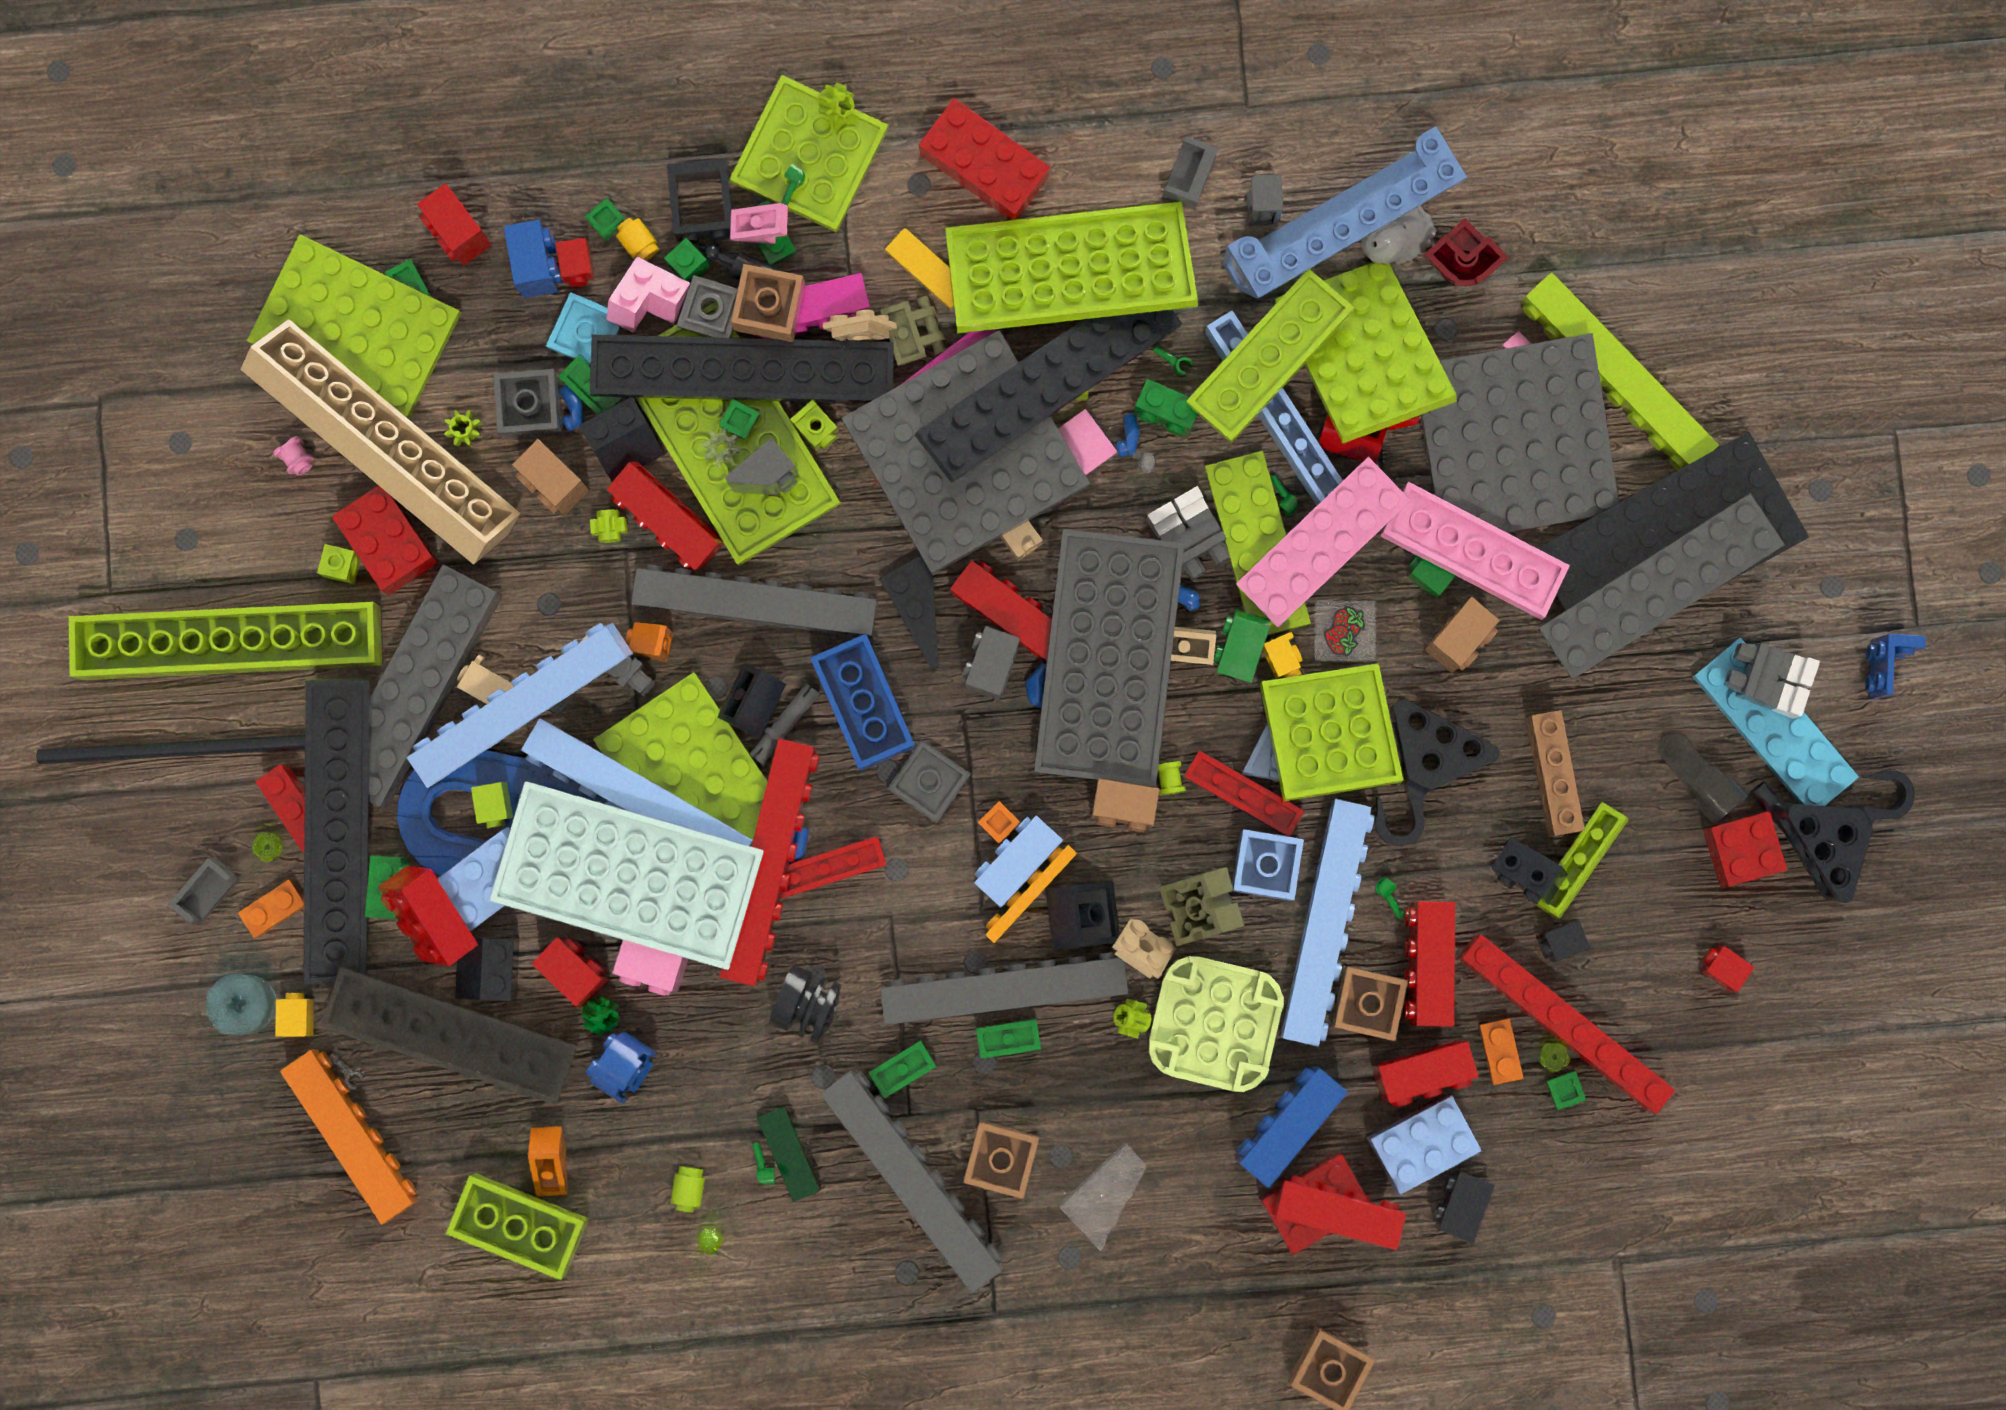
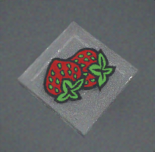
[1314,600,1376,662]

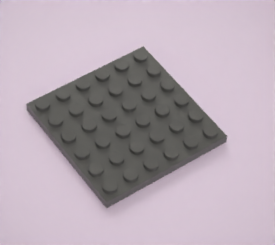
[842,330,1090,575]
[1420,333,1619,533]

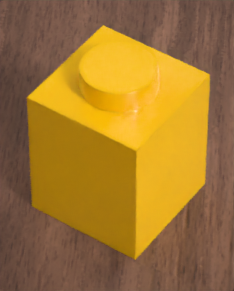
[275,993,314,1037]

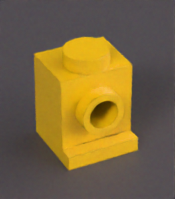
[1262,632,1302,679]

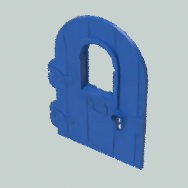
[397,750,607,876]

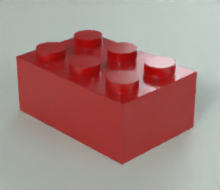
[331,485,439,595]
[378,866,478,966]
[1371,1040,1479,1107]
[1259,1152,1369,1255]

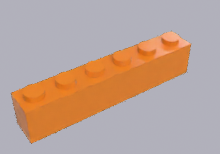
[280,1049,418,1225]

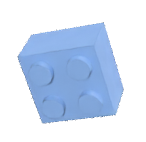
[1232,829,1304,901]

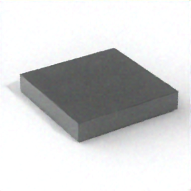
[887,739,971,824]

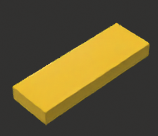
[885,228,954,310]

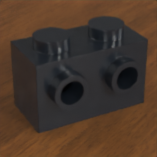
[717,663,786,738]
[1492,838,1568,905]
[1433,1170,1495,1243]

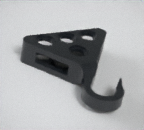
[1374,700,1500,846]
[1773,770,1915,903]

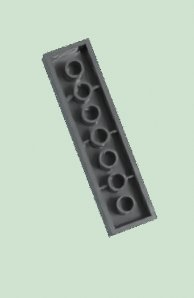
[1539,493,1785,679]
[368,564,502,809]
[820,1069,1003,1294]

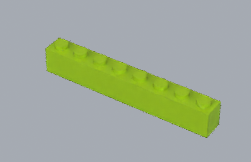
[1521,272,1719,471]

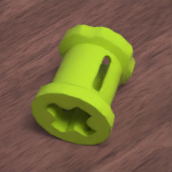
[1158,761,1186,796]

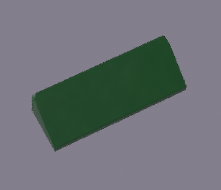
[757,1105,821,1202]

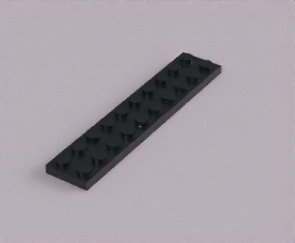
[914,310,1183,484]
[590,335,894,403]
[303,679,369,984]

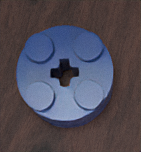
[586,1032,657,1104]

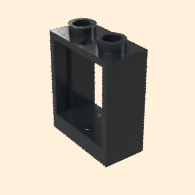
[667,158,733,244]

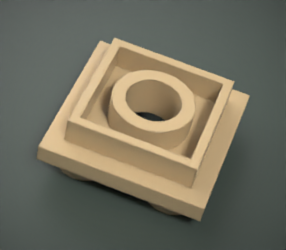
[823,310,897,342]
[1112,918,1176,979]

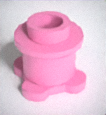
[273,436,314,476]

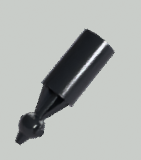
[698,243,784,280]

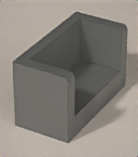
[1162,136,1218,210]
[1247,174,1283,227]
[168,858,241,925]

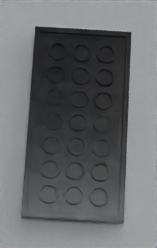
[1537,432,1809,611]

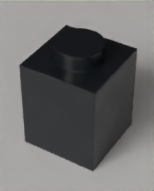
[1539,920,1591,962]

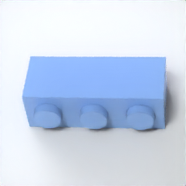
[974,816,1063,908]

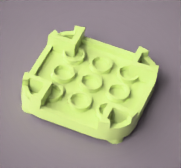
[1148,956,1284,1092]

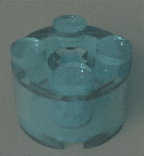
[206,974,276,1036]

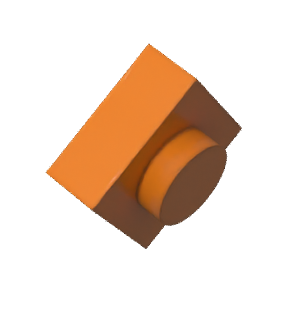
[978,801,1021,844]

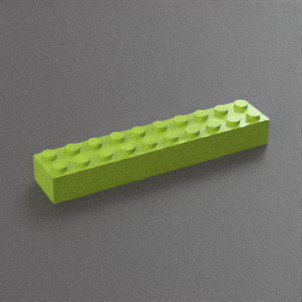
[69,602,382,680]

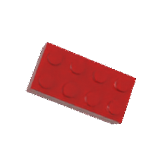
[918,98,1050,220]
[1403,901,1455,1026]

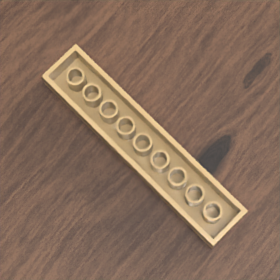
[240,319,521,565]

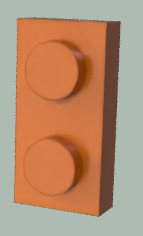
[238,879,304,938]
[1478,1018,1524,1085]

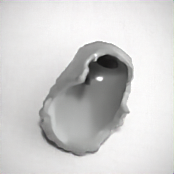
[1361,206,1436,265]

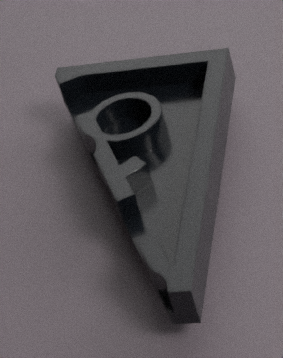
[879,556,939,670]

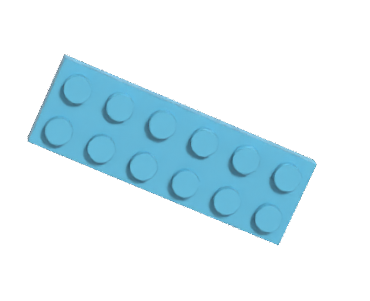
[1692,637,1859,806]

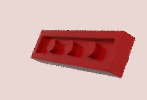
[1184,750,1304,837]
[780,836,887,900]

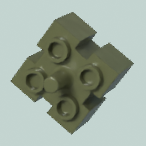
[1159,867,1244,946]

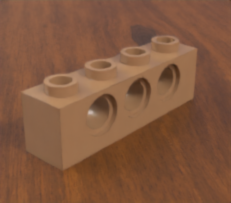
[1525,710,1585,837]

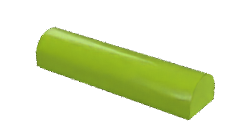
[1536,802,1628,919]

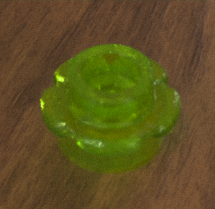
[252,832,282,862]
[1539,1042,1570,1072]
[697,1227,725,1255]

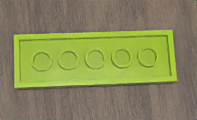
[1186,269,1354,443]
[1204,451,1311,636]

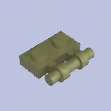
[880,296,946,368]

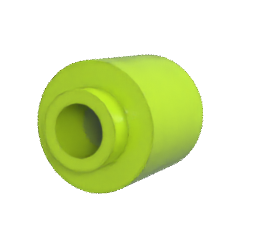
[670,1166,705,1212]

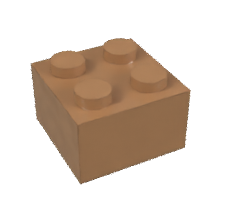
[731,264,806,342]
[512,439,590,516]
[1424,597,1500,673]
[1091,779,1159,833]
[1331,967,1408,1041]
[963,1121,1039,1199]
[1287,1326,1375,1410]

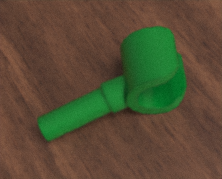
[781,164,805,206]
[1153,346,1193,376]
[1270,475,1298,517]
[1375,877,1404,920]
[752,1142,775,1185]

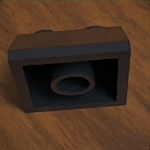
[579,397,665,482]
[1046,882,1120,950]
[455,938,520,1001]

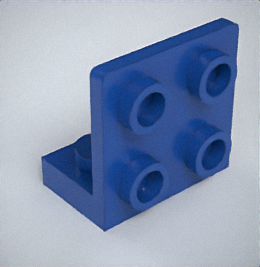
[1865,634,1926,700]

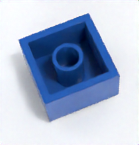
[504,220,562,299]

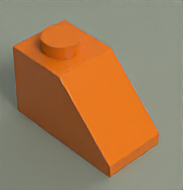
[625,622,674,662]
[528,1126,567,1197]

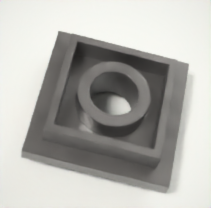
[677,275,738,338]

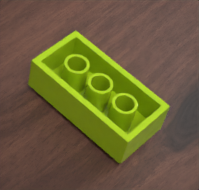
[446,1173,589,1280]

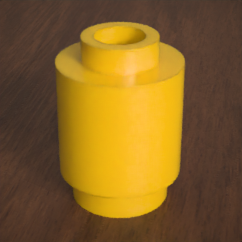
[616,218,659,261]

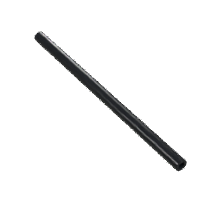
[36,735,305,764]

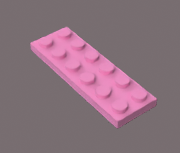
[1236,457,1411,627]
[1380,482,1570,620]

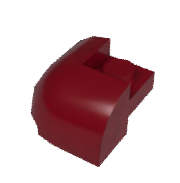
[1423,218,1509,287]

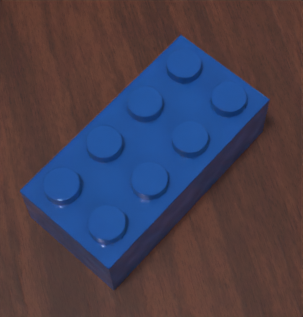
[810,634,916,772]
[1235,1066,1348,1188]

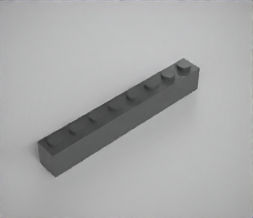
[631,565,878,639]
[880,952,1128,1025]

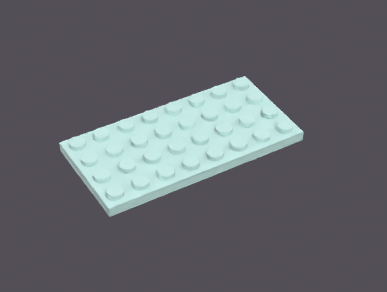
[489,781,764,970]

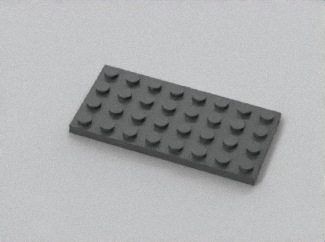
[1034,529,1185,787]

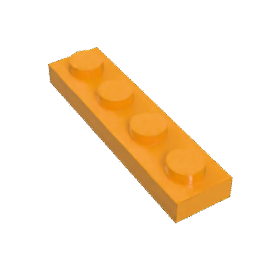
[985,845,1077,943]

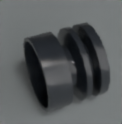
[769,965,842,1043]

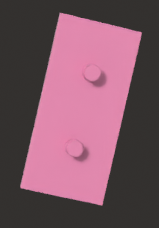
[1058,409,1117,476]

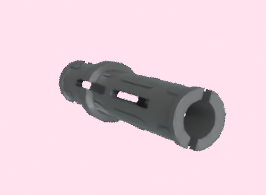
[749,683,820,766]

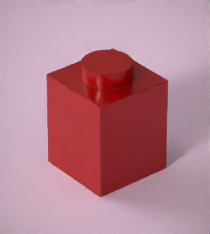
[556,238,595,287]
[1700,946,1755,992]

